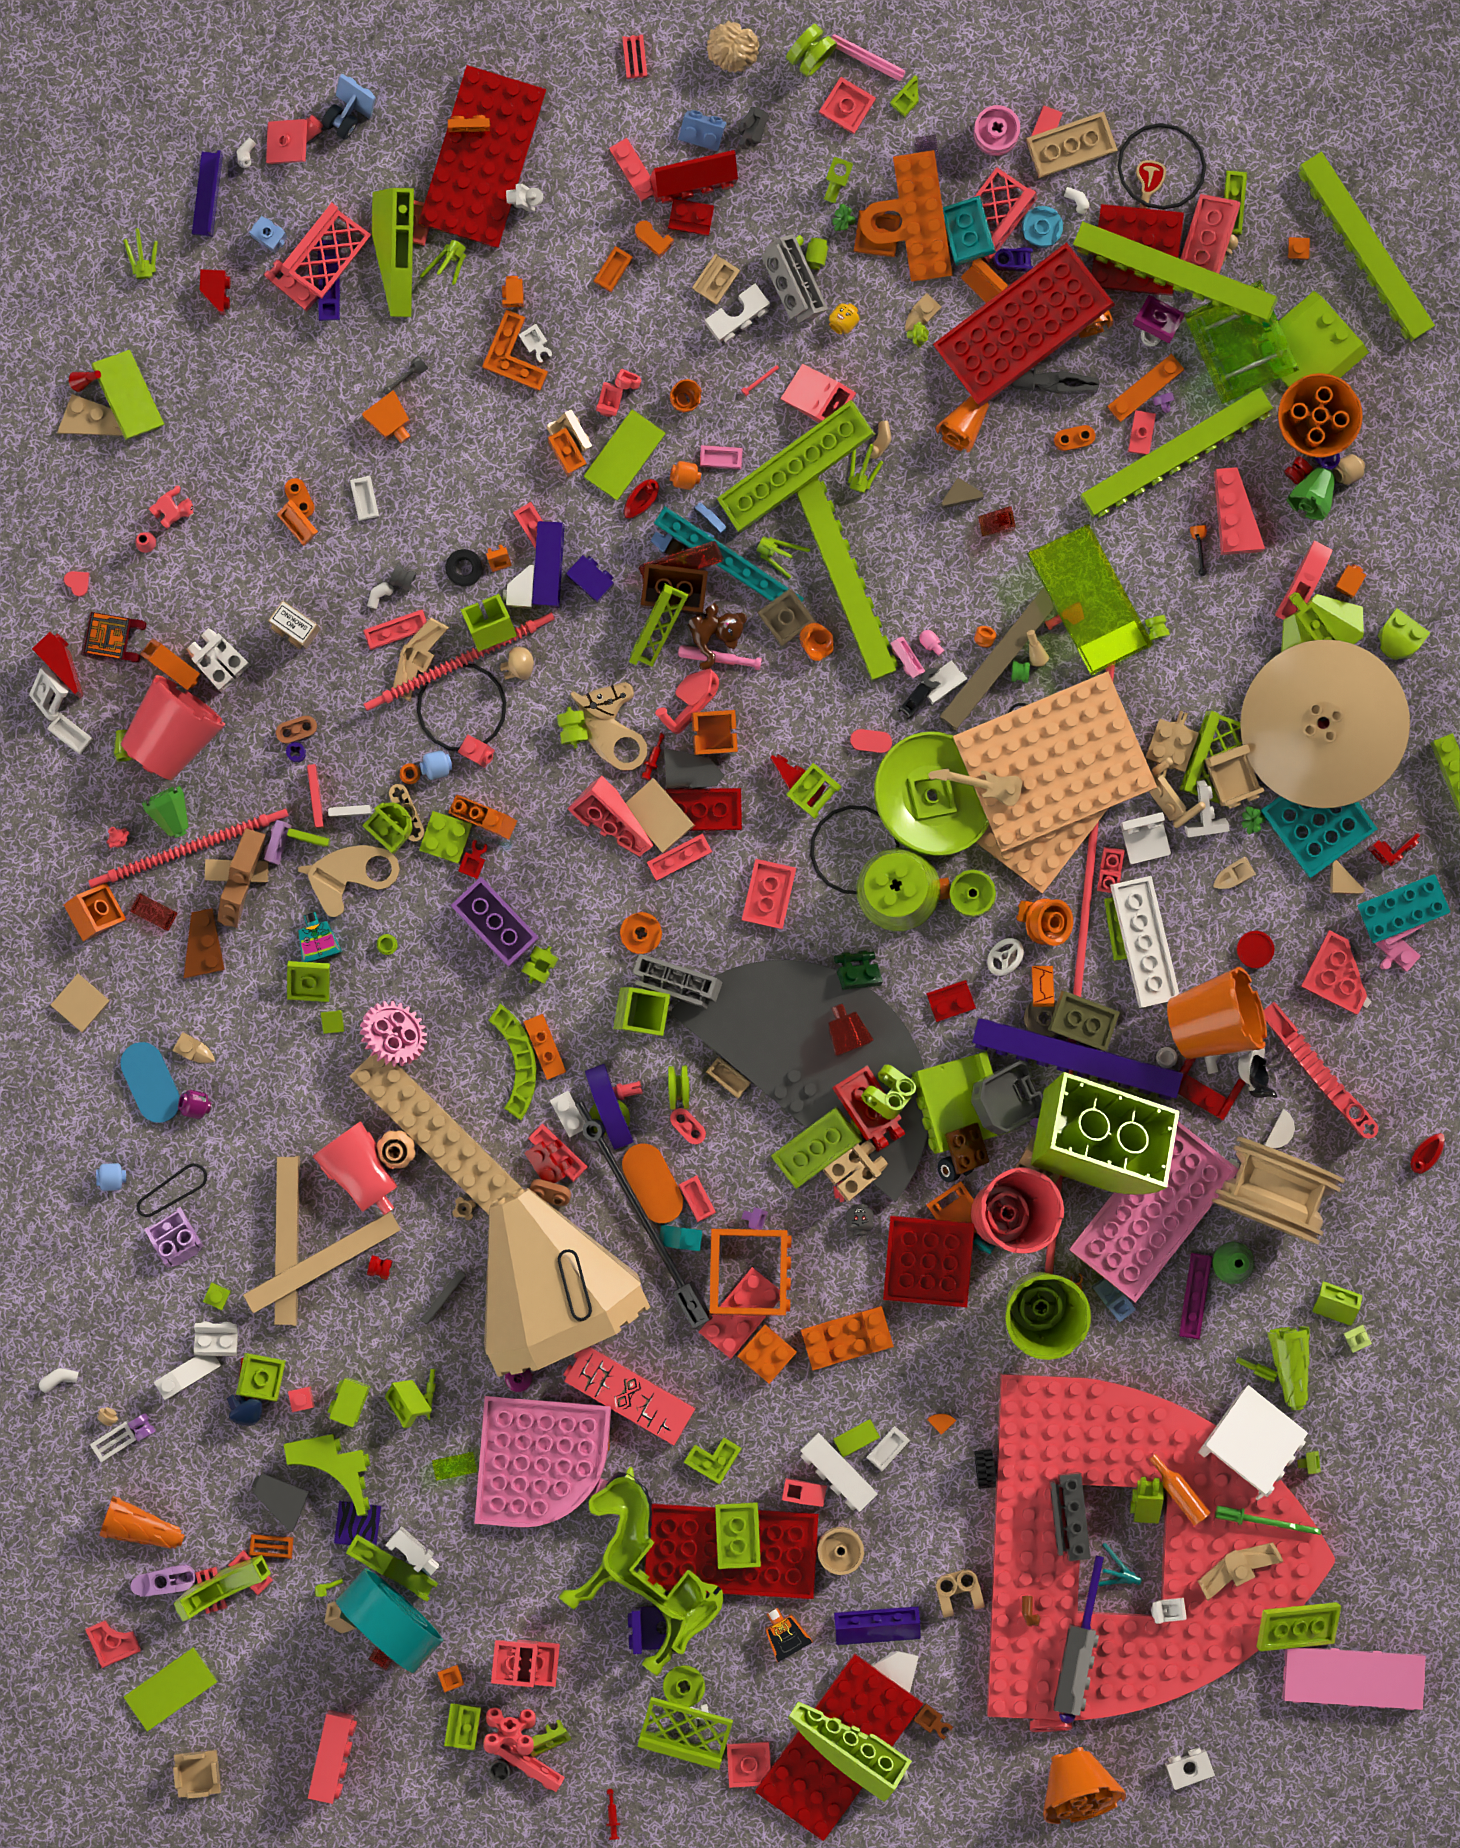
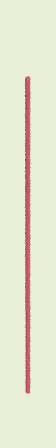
[1045,661,1115,1274]

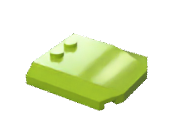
[1259,291,1369,388]

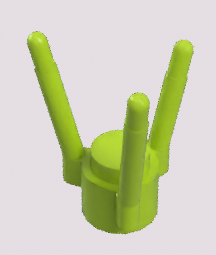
[123,228,158,279]
[420,240,466,285]
[847,444,883,493]
[756,536,811,579]

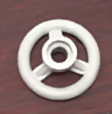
[987,938,1024,976]

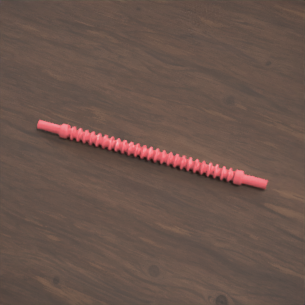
[363,612,555,711]
[88,808,289,888]

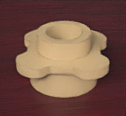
[452,1197,476,1220]

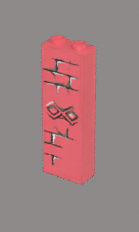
[563,1347,696,1445]

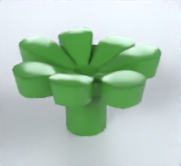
[832,204,856,231]
[1242,807,1265,834]

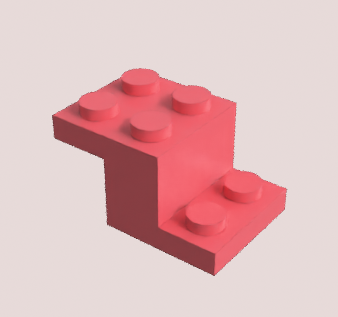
[491,1639,560,1687]

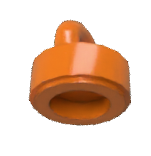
[974,626,997,648]

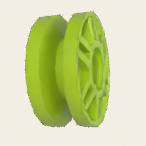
[668,1065,690,1110]

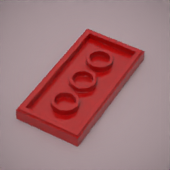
[664,788,742,831]

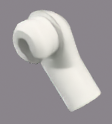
[1204,1055,1221,1074]

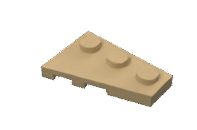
[57,394,123,436]

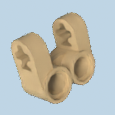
[935,1569,985,1618]

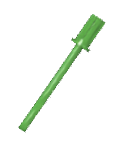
[1215,1506,1321,1535]

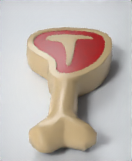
[1136,160,1166,209]

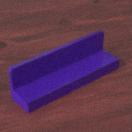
[192,150,223,237]
[532,521,565,608]
[834,1606,921,1645]

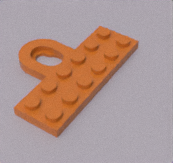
[860,150,952,282]

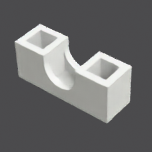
[705,283,770,343]

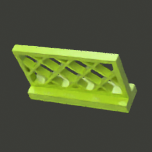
[1179,711,1242,807]
[637,1697,733,1770]

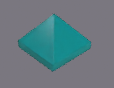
[973,1235,995,1254]

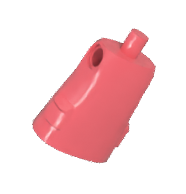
[312,1121,398,1215]

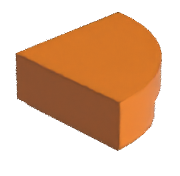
[927,1414,957,1435]

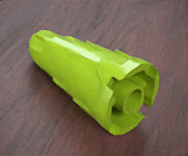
[1267,1326,1310,1410]

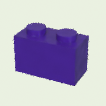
[566,555,614,603]

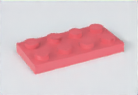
[1180,194,1241,274]
[699,1267,780,1359]

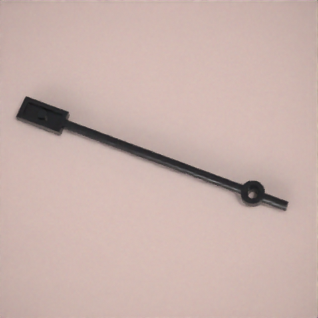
[575,1101,713,1329]

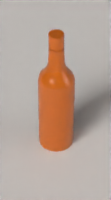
[1149,1454,1210,1526]

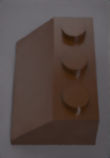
[640,563,708,616]

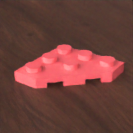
[1300,930,1367,1015]

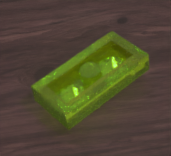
[432,1451,478,1481]

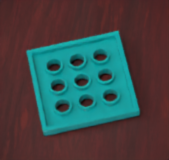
[1260,796,1378,879]

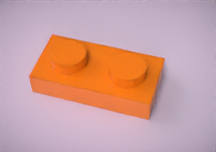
[448,115,490,132]

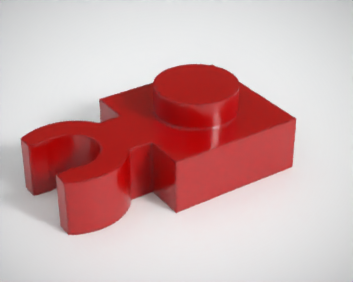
[458,840,488,879]

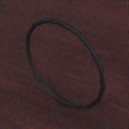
[1117,123,1206,210]
[417,663,507,751]
[810,805,900,894]

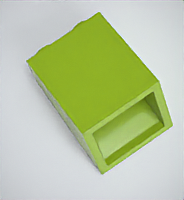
[613,987,670,1036]

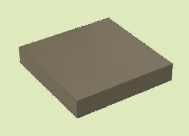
[757,587,816,646]

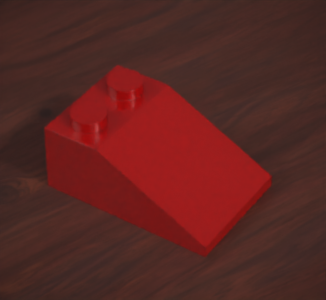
[32,632,83,699]

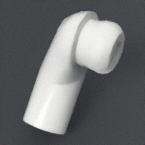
[236,137,257,168]
[1064,187,1089,214]
[367,582,394,609]

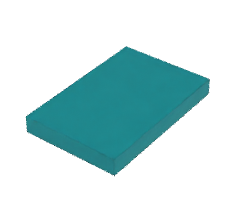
[943,195,996,266]

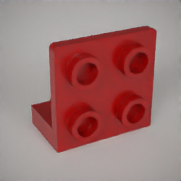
[1367,833,1421,867]

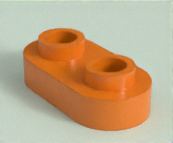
[1054,425,1096,451]
[285,478,315,518]

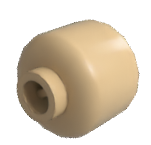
[1333,454,1365,485]

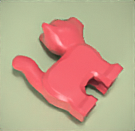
[149,485,194,530]

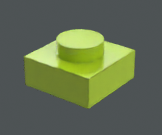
[203,1282,231,1310]

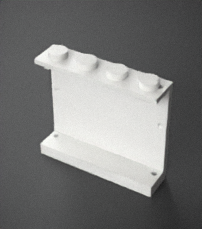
[1198,1385,1308,1501]

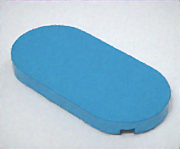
[121,1042,180,1123]

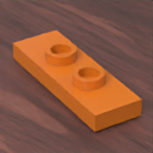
[523,1014,566,1080]

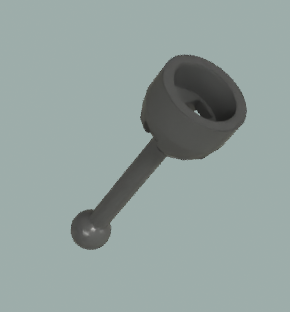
[383,356,428,395]

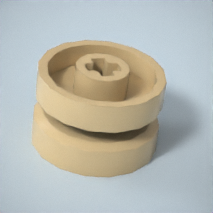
[817,1526,864,1575]

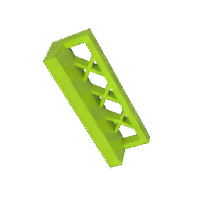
[629,584,688,667]

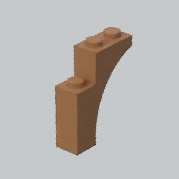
[217,828,266,928]

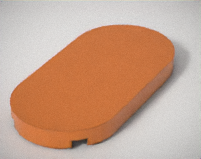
[622,1143,683,1223]

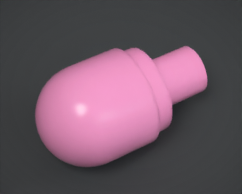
[919,630,944,656]

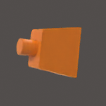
[362,390,411,444]

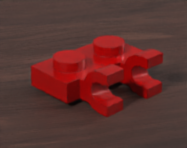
[524,1138,574,1183]

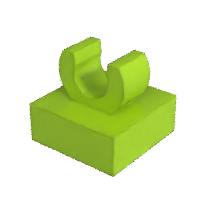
[1297,1451,1321,1474]

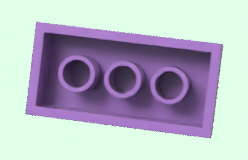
[450,877,540,968]

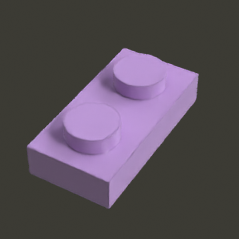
[264,820,292,865]

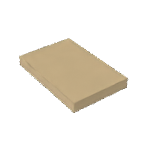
[626,778,695,853]

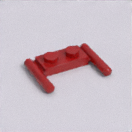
[1178,1058,1245,1121]

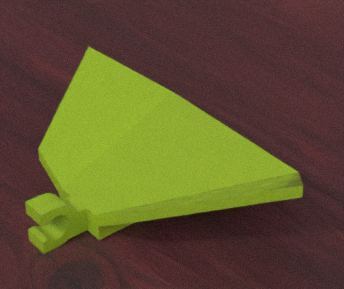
[1281,592,1364,652]

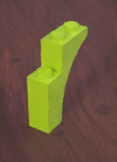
[173,1555,271,1622]

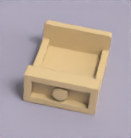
[1204,744,1264,809]

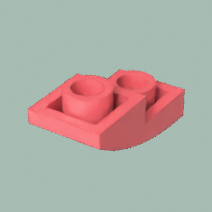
[1097,847,1125,893]

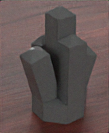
[738,107,769,149]

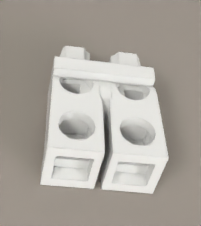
[187,628,251,693]
[385,1526,439,1577]

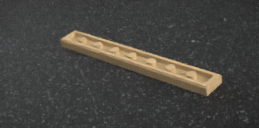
[243,1212,401,1313]

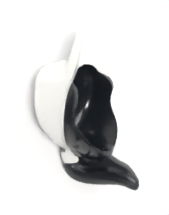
[1238,1047,1277,1098]

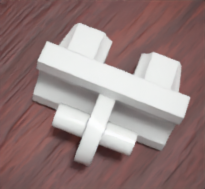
[506,184,544,212]

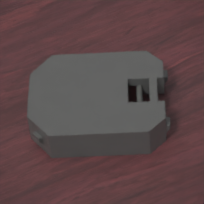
[971,1060,1043,1135]

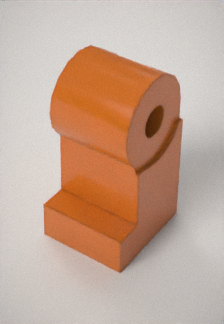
[635,220,674,258]

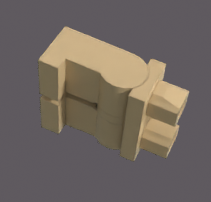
[823,1140,888,1202]

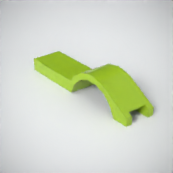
[346,1534,439,1602]

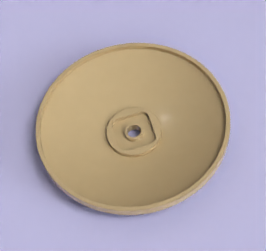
[1240,640,1410,808]

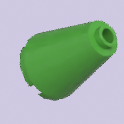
[1212,1242,1255,1284]

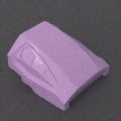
[144,1207,204,1268]

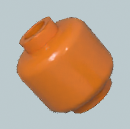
[670,461,701,490]

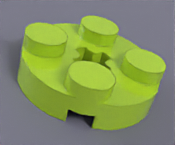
[663,1665,705,1707]

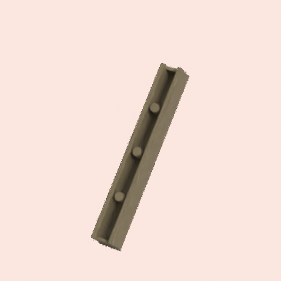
[939,586,1060,731]

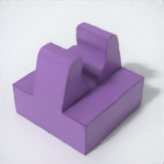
[741,1207,768,1230]

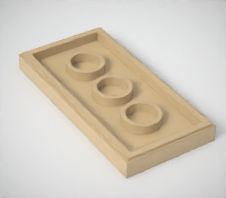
[1025,112,1118,178]

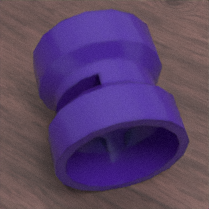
[1314,453,1340,469]

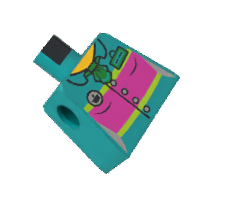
[298,912,343,962]

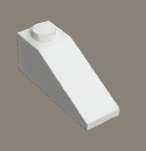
[154,1355,221,1400]

